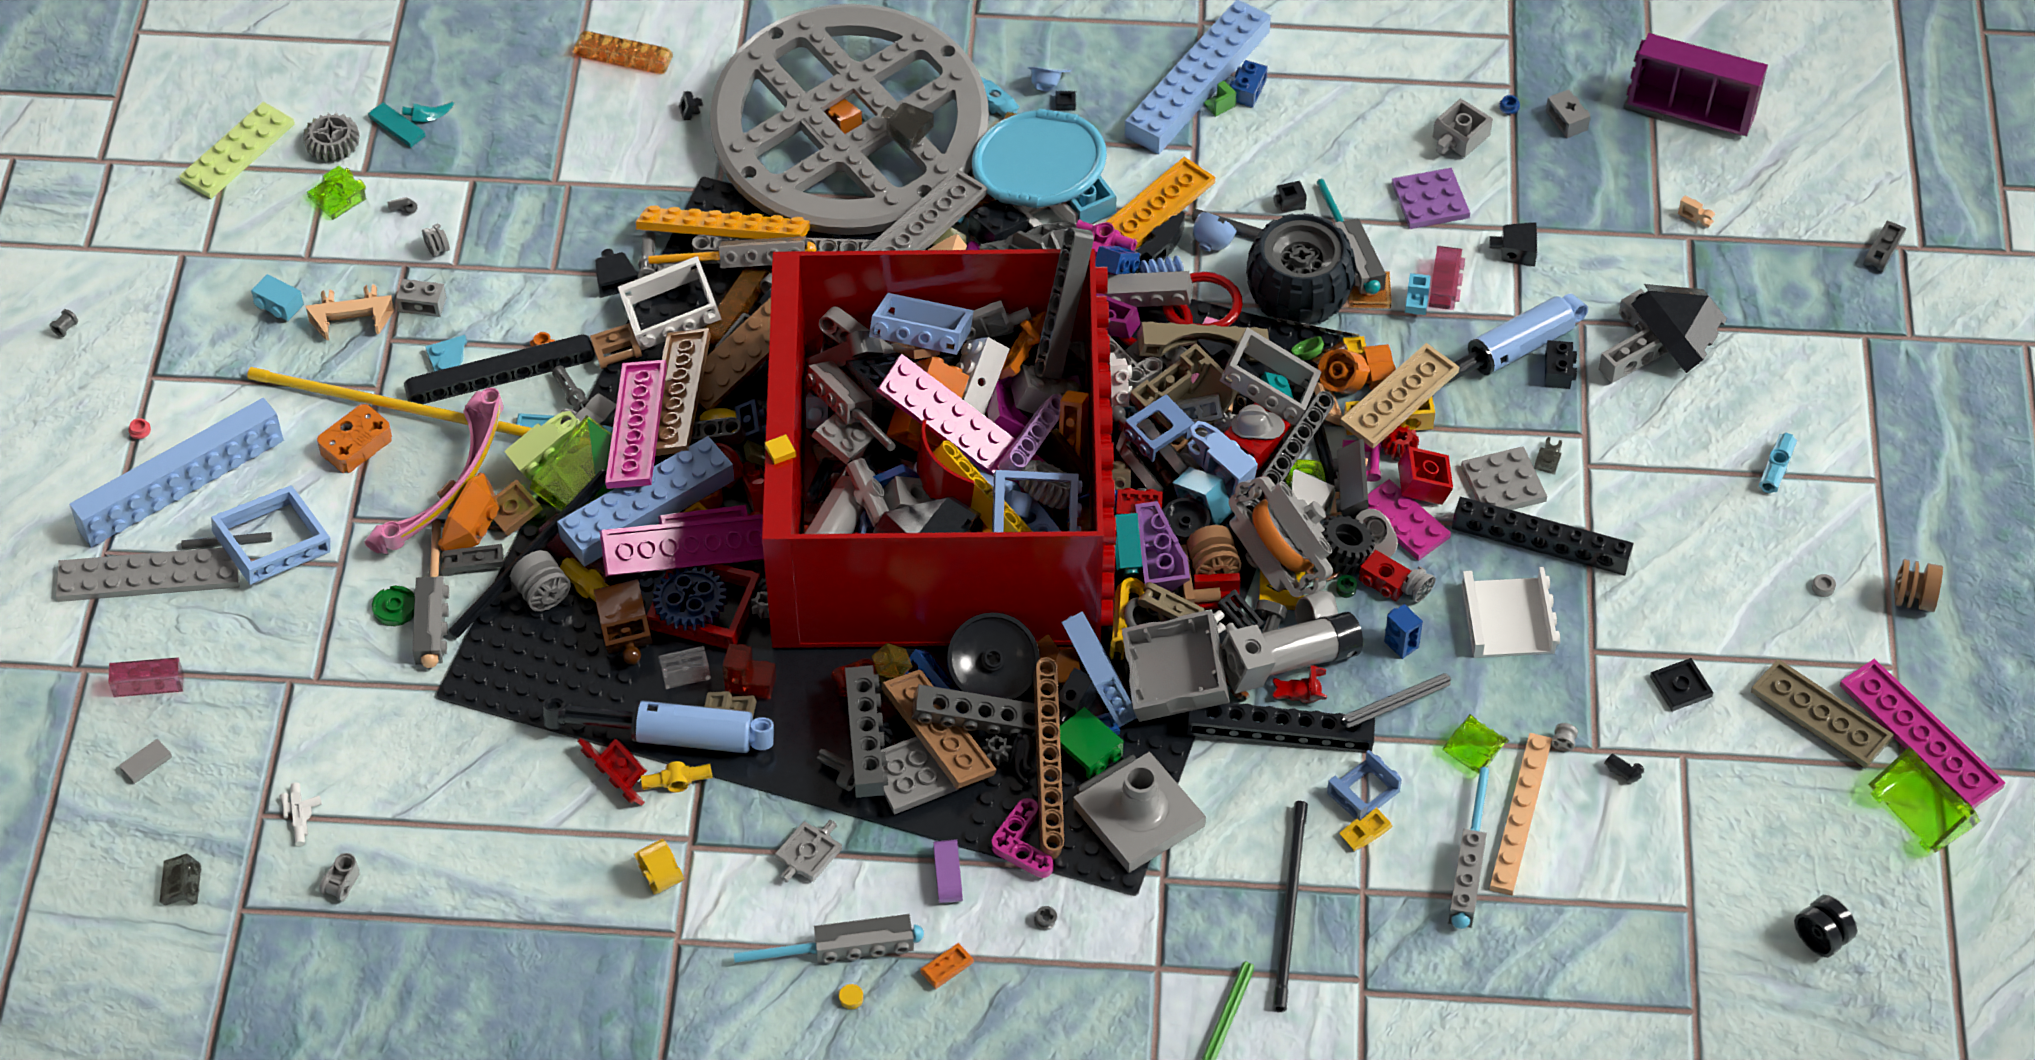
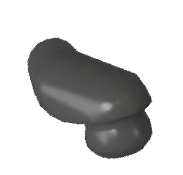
[387,197,418,214]

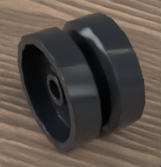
[1163,498,1211,555]
[1794,895,1857,958]

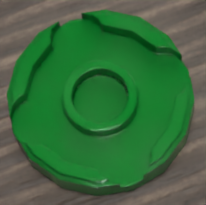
[372,585,415,627]

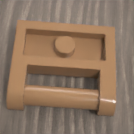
[590,323,642,369]

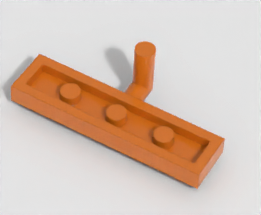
[999,311,1046,379]

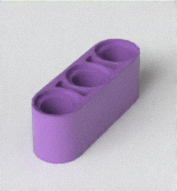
[933,840,963,903]

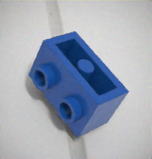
[1229,60,1268,108]

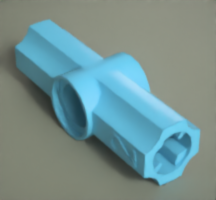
[1759,432,1797,494]

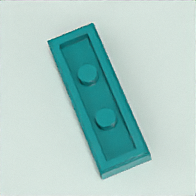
[368,102,426,148]

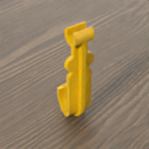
[1109,577,1145,660]

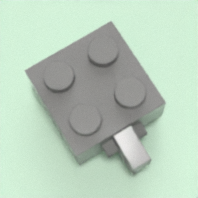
[1433,98,1493,158]

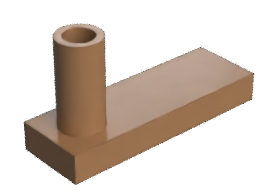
[1180,544,1221,603]

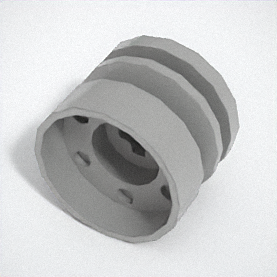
[510,550,571,611]

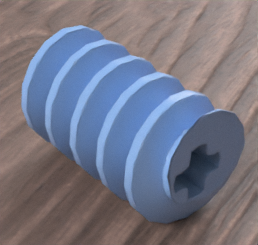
[1139,255,1184,273]

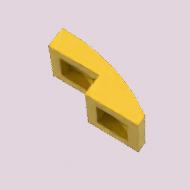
[1339,807,1393,851]

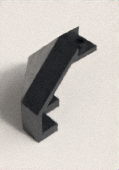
[1631,284,1727,373]
[873,496,981,533]

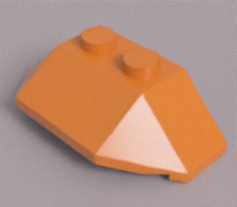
[438,472,499,551]

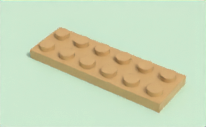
[1340,343,1460,448]

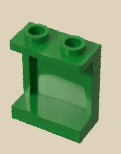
[1051,707,1123,779]

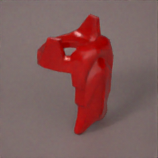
[1273,665,1327,703]

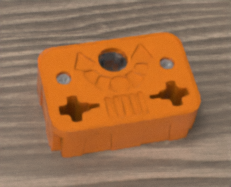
[317,404,392,473]

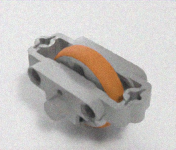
[1229,476,1333,597]

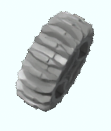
[303,112,360,162]
[1018,460,1070,509]

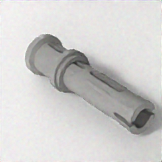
[638,231,657,279]

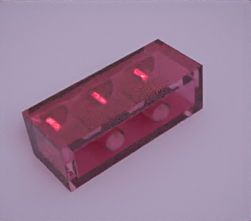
[1429,245,1465,310]
[108,657,184,697]

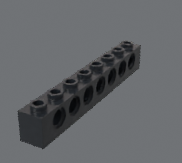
[1452,496,1634,576]
[1187,703,1375,753]

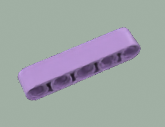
[999,394,1062,471]

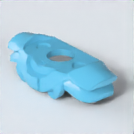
[980,76,1019,118]

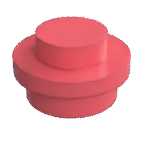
[128,418,151,439]

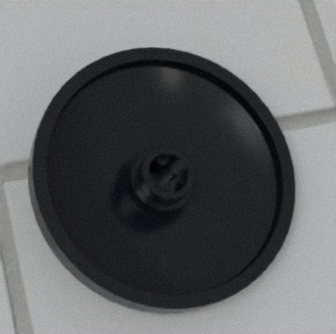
[947,613,1040,700]

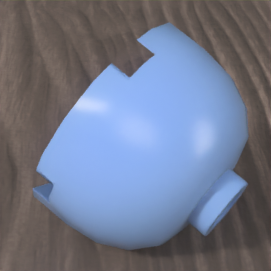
[1193,212,1236,252]

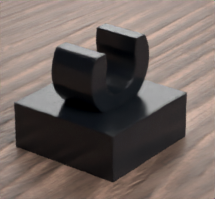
[678,91,703,120]

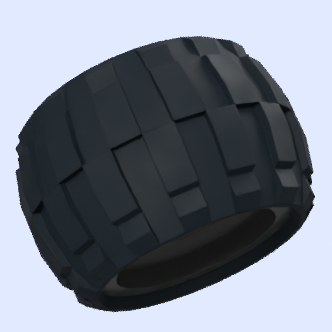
[1246,213,1356,326]

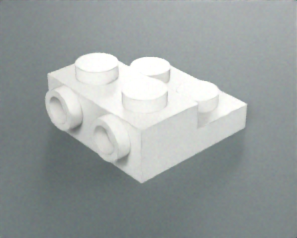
[1107,352,1132,407]

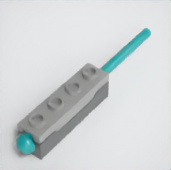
[1316,179,1386,295]

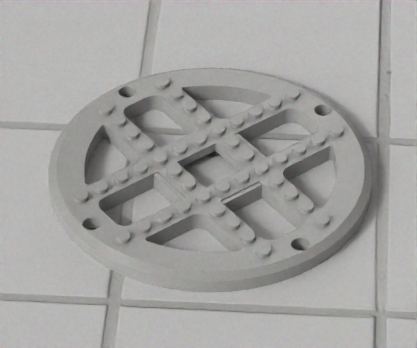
[710,4,989,235]

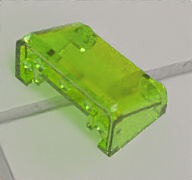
[1868,747,1981,853]

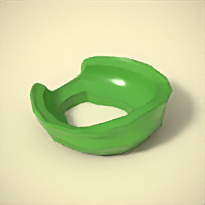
[1291,336,1324,361]

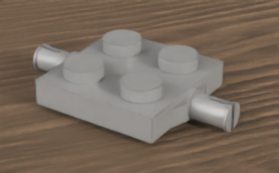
[775,819,842,883]

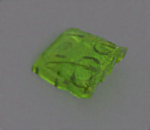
[1442,714,1509,774]

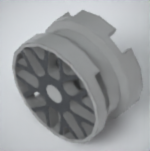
[422,223,450,257]
[1401,566,1436,602]

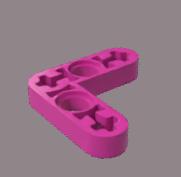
[992,798,1053,878]

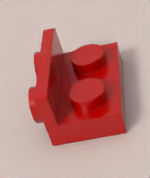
[1116,488,1163,515]

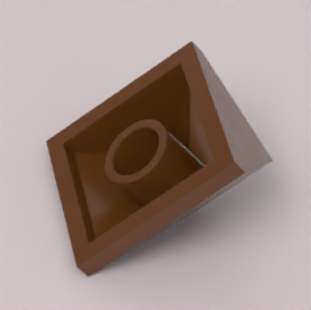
[1037,634,1080,686]

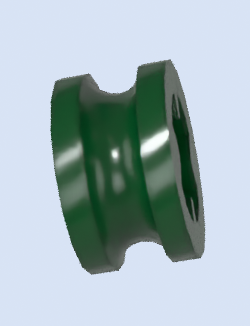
[1336,575,1357,598]

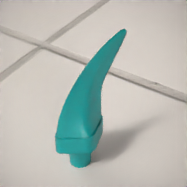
[401,102,454,122]

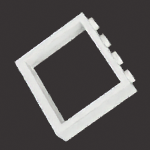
[618,256,721,351]

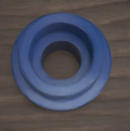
[1499,95,1520,114]

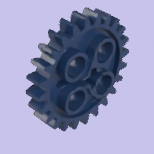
[653,566,727,631]

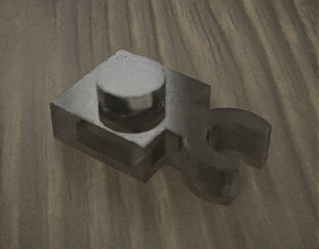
[1534,437,1562,474]

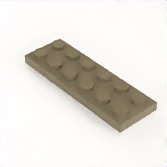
[1751,659,1894,768]

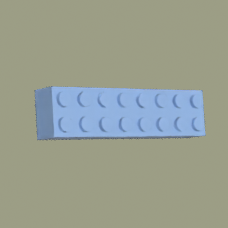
[557,436,735,567]

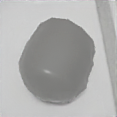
[1295,590,1338,624]

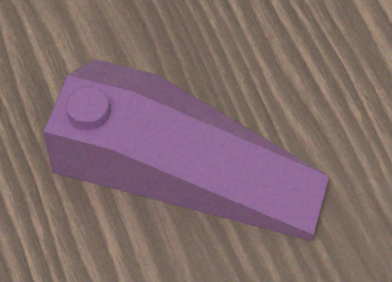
[1135,501,1190,592]

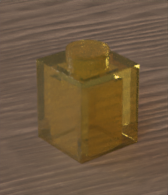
[871,643,912,679]

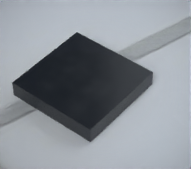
[1650,658,1714,712]

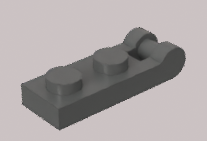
[1863,220,1906,272]
[441,544,504,576]

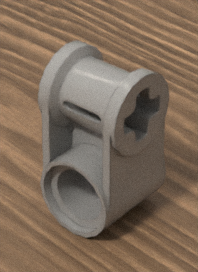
[319,853,360,901]

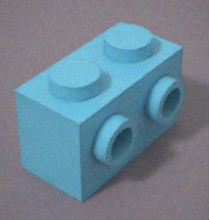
[251,274,304,321]

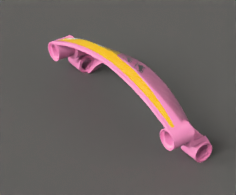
[364,387,504,554]

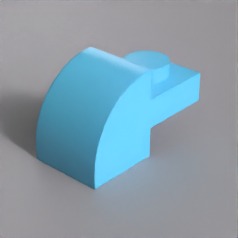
[1405,273,1431,315]

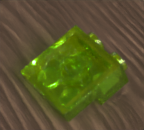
[307,165,366,220]

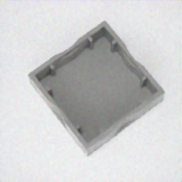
[1122,609,1230,722]

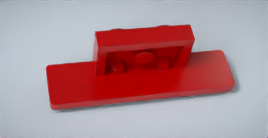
[577,738,648,806]

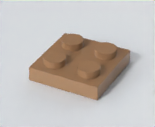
[493,479,543,536]

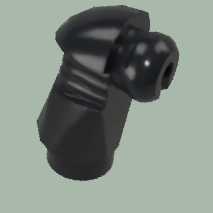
[1604,753,1644,783]

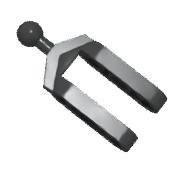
[1112,405,1189,495]

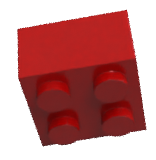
[1398,446,1453,505]

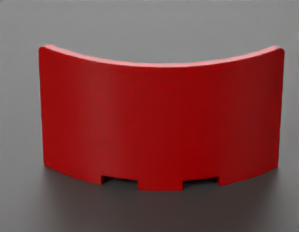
[916,419,975,507]

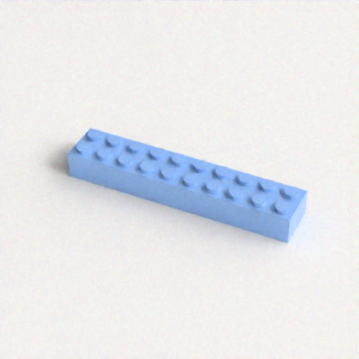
[1125,0,1271,154]
[69,397,284,547]

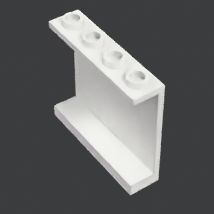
[1461,567,1560,658]

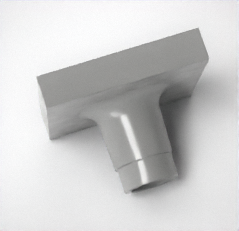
[1073,752,1206,873]

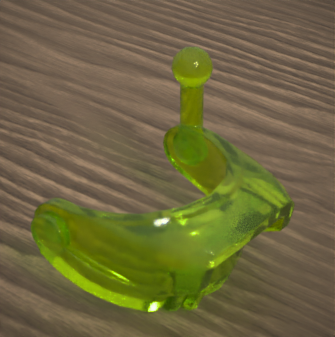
[1285,459,1326,488]

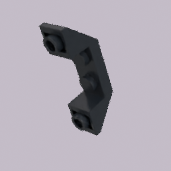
[1197,339,1259,408]

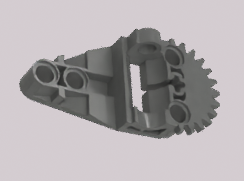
[979,221,1077,250]

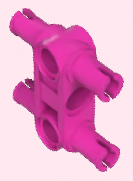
[1076,220,1137,275]

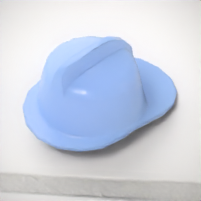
[1028,67,1071,91]

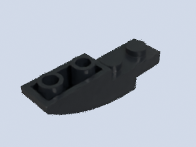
[1135,211,1185,272]

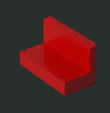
[1194,573,1240,609]

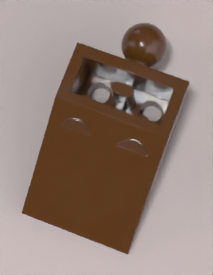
[594,579,653,665]

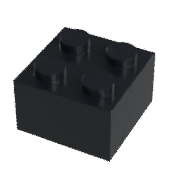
[968,200,1028,244]

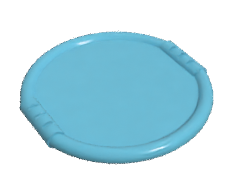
[972,109,1107,209]

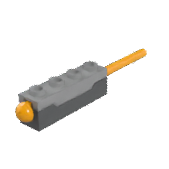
[648,236,816,268]

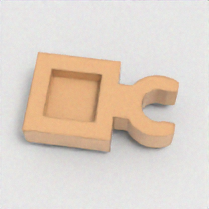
[1678,195,1715,227]

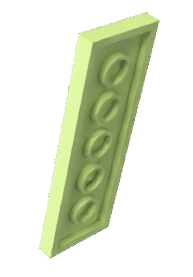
[179,102,295,199]

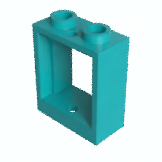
[1115,513,1143,579]

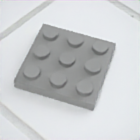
[1461,446,1547,510]
[871,736,959,814]

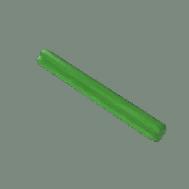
[1202,961,1254,1060]

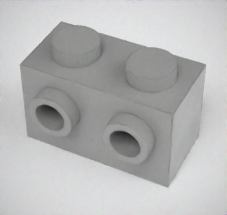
[396,279,446,317]

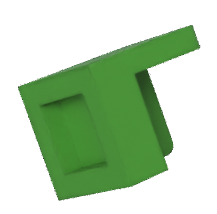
[1204,80,1236,117]

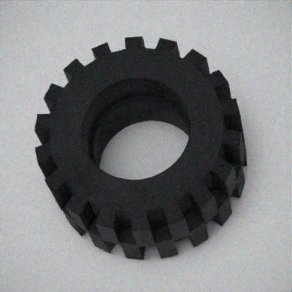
[1322,515,1375,575]

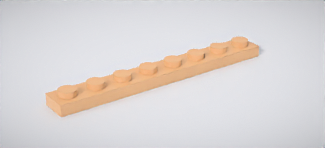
[1489,733,1552,896]

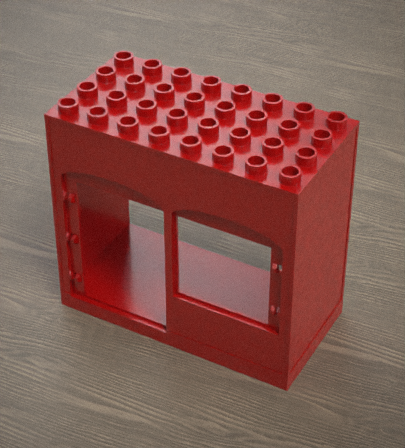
[762,249,1116,648]

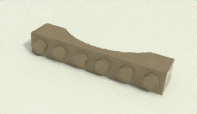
[1137,322,1269,362]

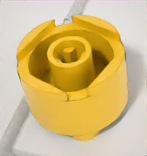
[633,838,685,895]

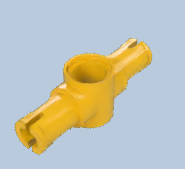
[641,761,713,793]

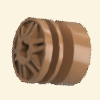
[1186,525,1241,575]
[1894,559,1943,612]

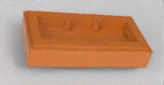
[921,942,974,989]

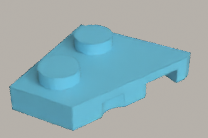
[425,335,467,371]

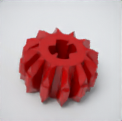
[1382,425,1419,460]

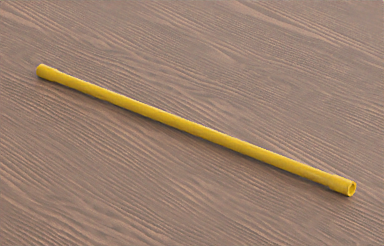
[247,367,592,450]

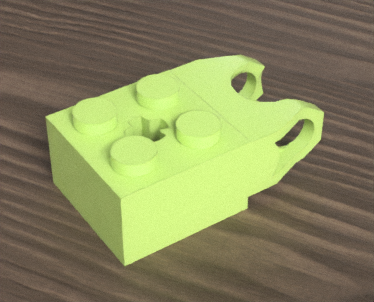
[504,411,585,481]

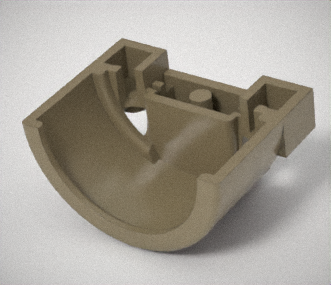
[1130,343,1238,443]

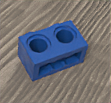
[1095,246,1140,274]
[1384,604,1423,659]

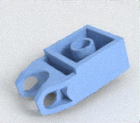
[1187,421,1258,498]

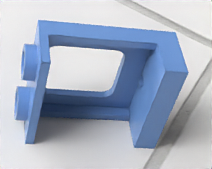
[1124,394,1194,462]
[1327,750,1402,821]

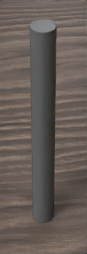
[181,532,273,549]

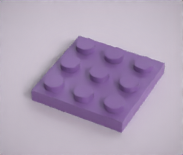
[1392,167,1470,229]

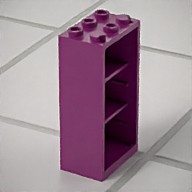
[1626,33,1768,137]

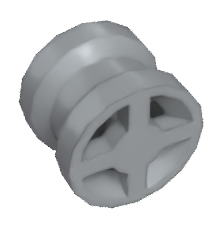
[1552,723,1578,752]

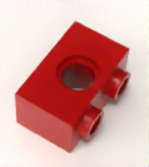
[1359,549,1412,601]

